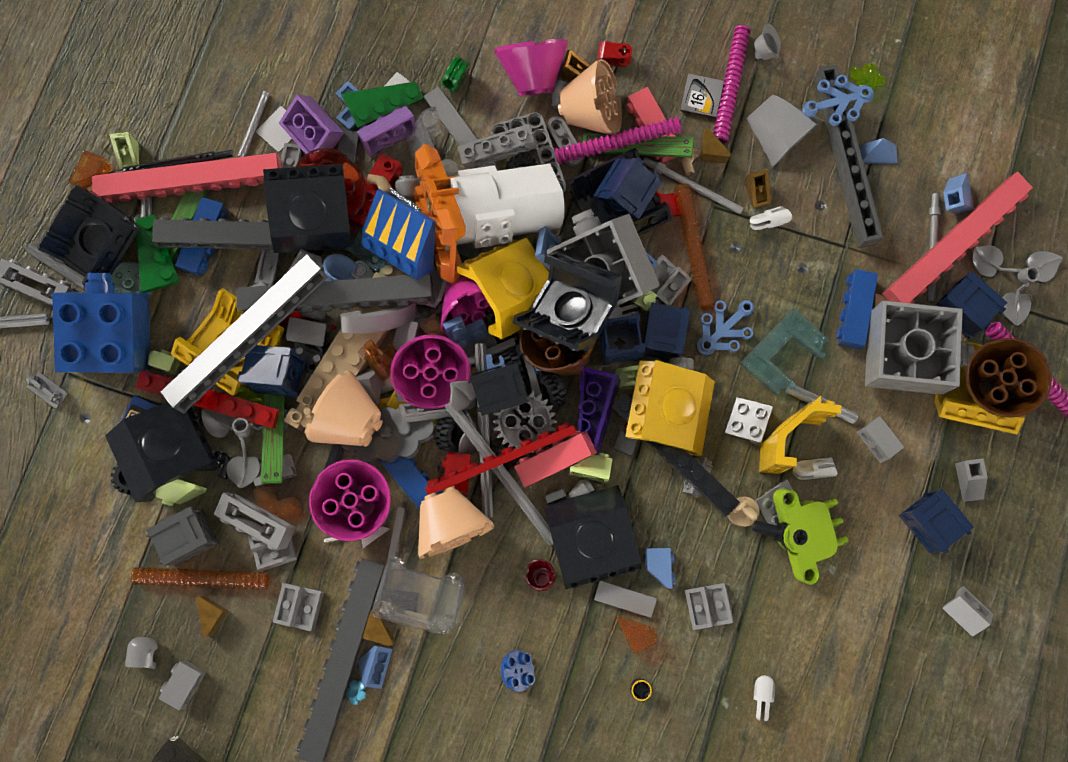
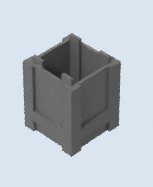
[146,507,219,566]

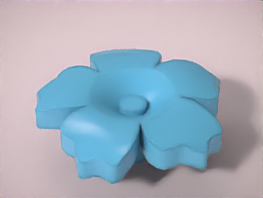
[346,680,367,705]

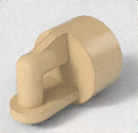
[728,497,760,527]

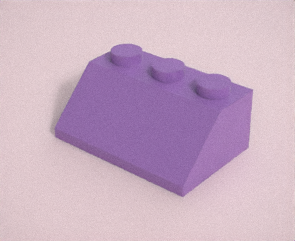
[279,94,344,160]
[357,106,418,157]

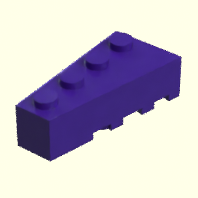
[578,367,621,453]

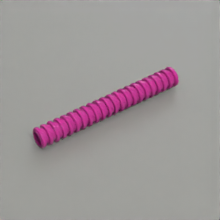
[713,25,751,144]
[554,116,682,165]
[985,322,1068,418]

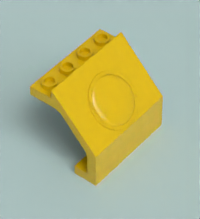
[457,238,549,339]
[171,288,284,396]
[935,340,1025,434]
[625,360,715,456]
[759,396,841,474]

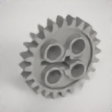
[493,391,557,453]

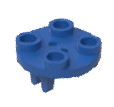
[501,650,535,692]

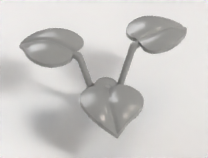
[972,245,1063,326]
[450,381,479,455]
[202,408,289,488]

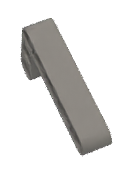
[492,112,566,198]

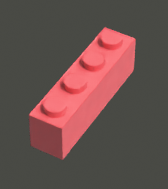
[626,87,676,164]
[514,431,597,488]

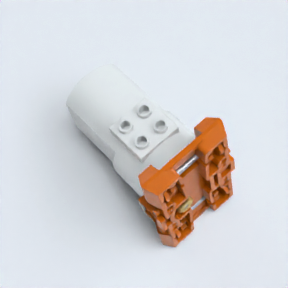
[414,144,564,283]

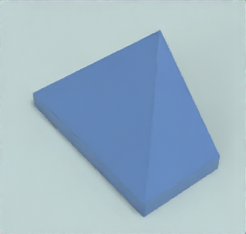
[859,138,897,164]
[358,646,393,689]

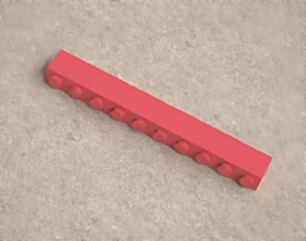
[92,153,282,204]
[882,171,1033,304]

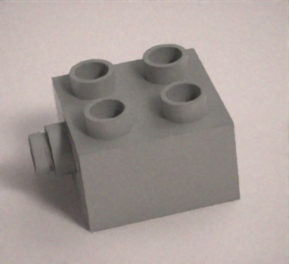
[546,209,660,306]
[865,301,974,395]

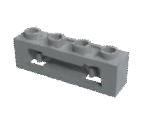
[458,124,537,169]
[0,258,76,306]
[214,492,296,551]

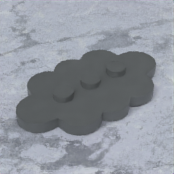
[341,407,436,464]

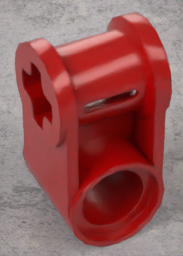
[597,41,632,67]

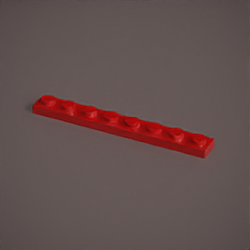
[135,370,281,429]
[425,423,576,495]

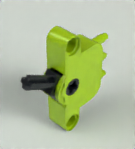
[751,488,849,585]

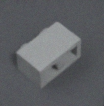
[158,660,206,711]

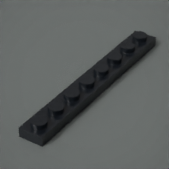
[611,393,740,517]

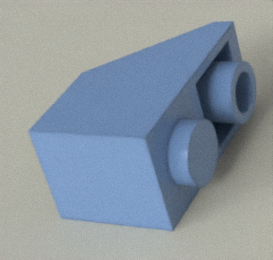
[943,173,974,214]
[645,548,675,589]

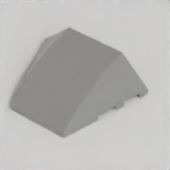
[747,95,824,168]

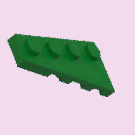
[341,81,424,129]
[135,214,179,293]

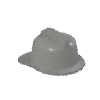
[754,23,781,60]

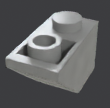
[955,458,988,502]

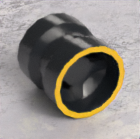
[630,678,652,701]

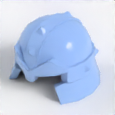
[322,254,358,281]

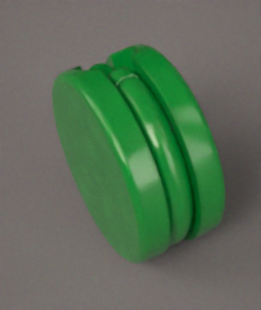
[441,56,471,93]

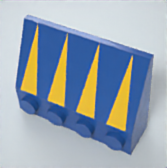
[362,189,436,280]

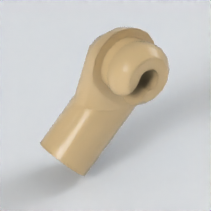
[682,148,699,176]
[367,174,392,194]

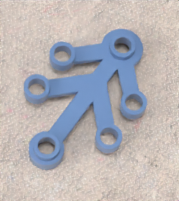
[802,75,874,126]
[697,300,754,356]

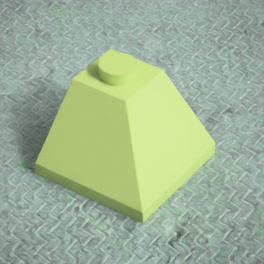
[569,452,612,483]
[156,479,207,506]

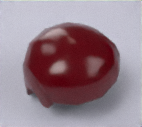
[526,559,556,592]

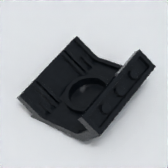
[568,148,672,236]
[263,164,351,253]
[37,183,139,286]
[513,251,622,352]
[105,402,220,502]
[543,485,642,590]

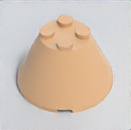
[558,59,622,135]
[306,371,383,447]
[418,486,495,559]

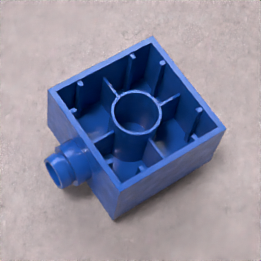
[52,273,151,373]

